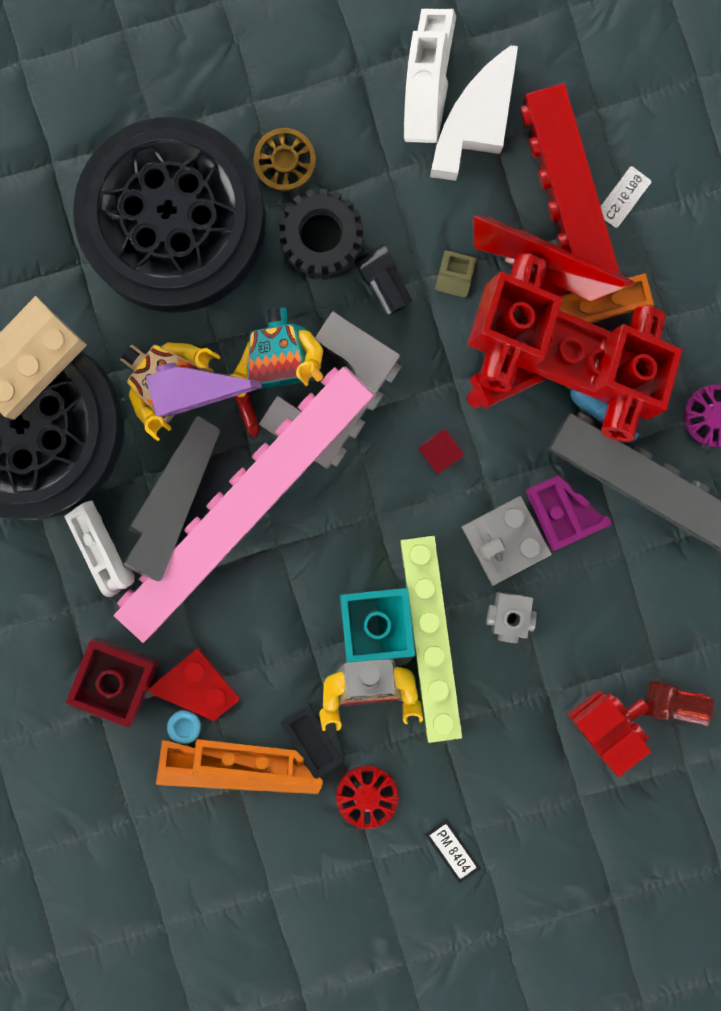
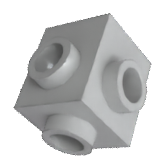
[486,592,537,643]

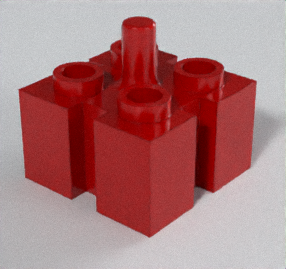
[567,690,651,777]

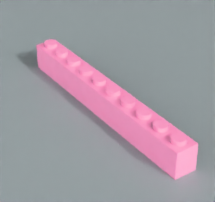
[113,367,376,643]

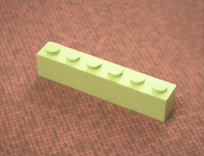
[400,536,462,743]

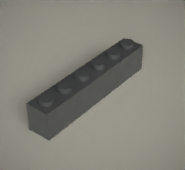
[547,412,721,550]

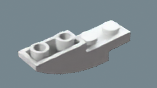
[404,9,456,143]

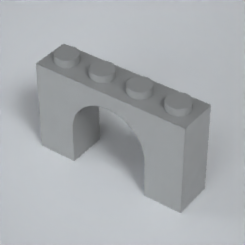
[259,311,402,470]

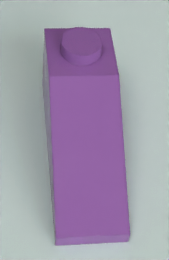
[146,362,262,416]

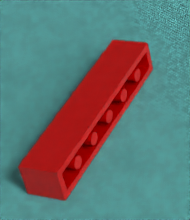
[519,83,620,274]

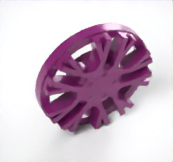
[684,385,721,447]

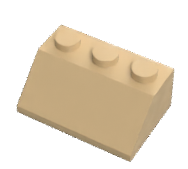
[0,296,87,420]

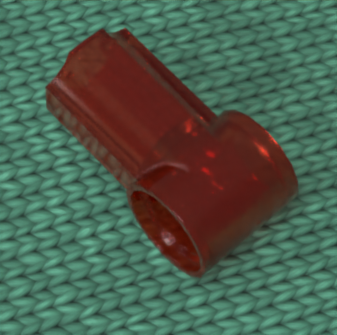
[644,681,714,726]

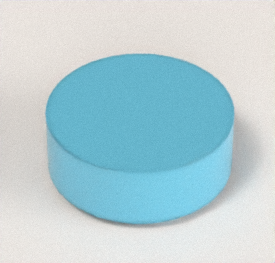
[167,709,202,744]

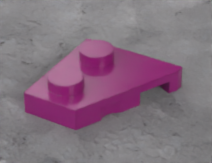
[525,476,612,551]

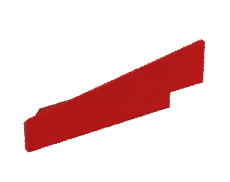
[473,215,634,301]

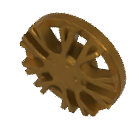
[254,128,316,192]

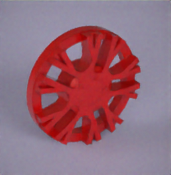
[336,765,399,829]

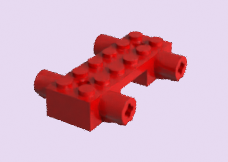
[467,253,683,442]

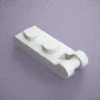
[64,500,134,597]

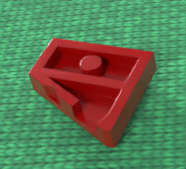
[148,647,241,721]

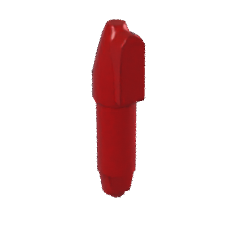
[235,392,259,437]

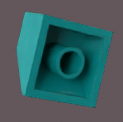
[340,588,415,663]

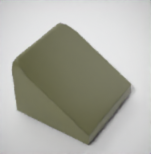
[435,250,477,297]

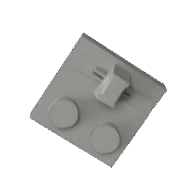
[461,496,552,586]

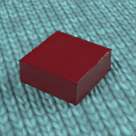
[418,428,464,475]

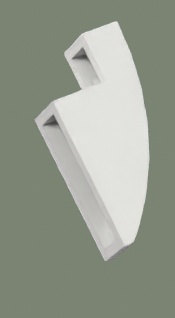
[430,45,518,181]

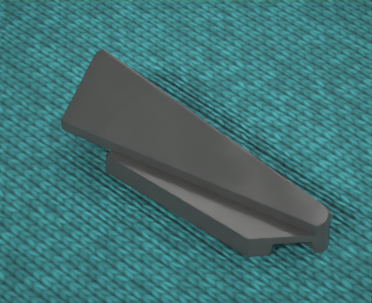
[123,416,220,581]

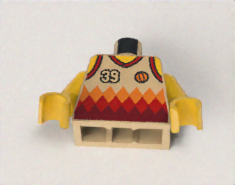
[120,342,220,441]

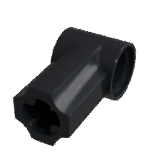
[354,244,413,316]

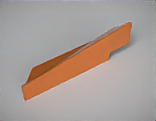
[156,739,323,794]

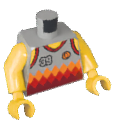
[319,659,423,731]

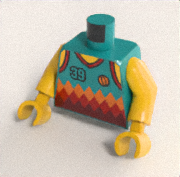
[230,308,323,397]

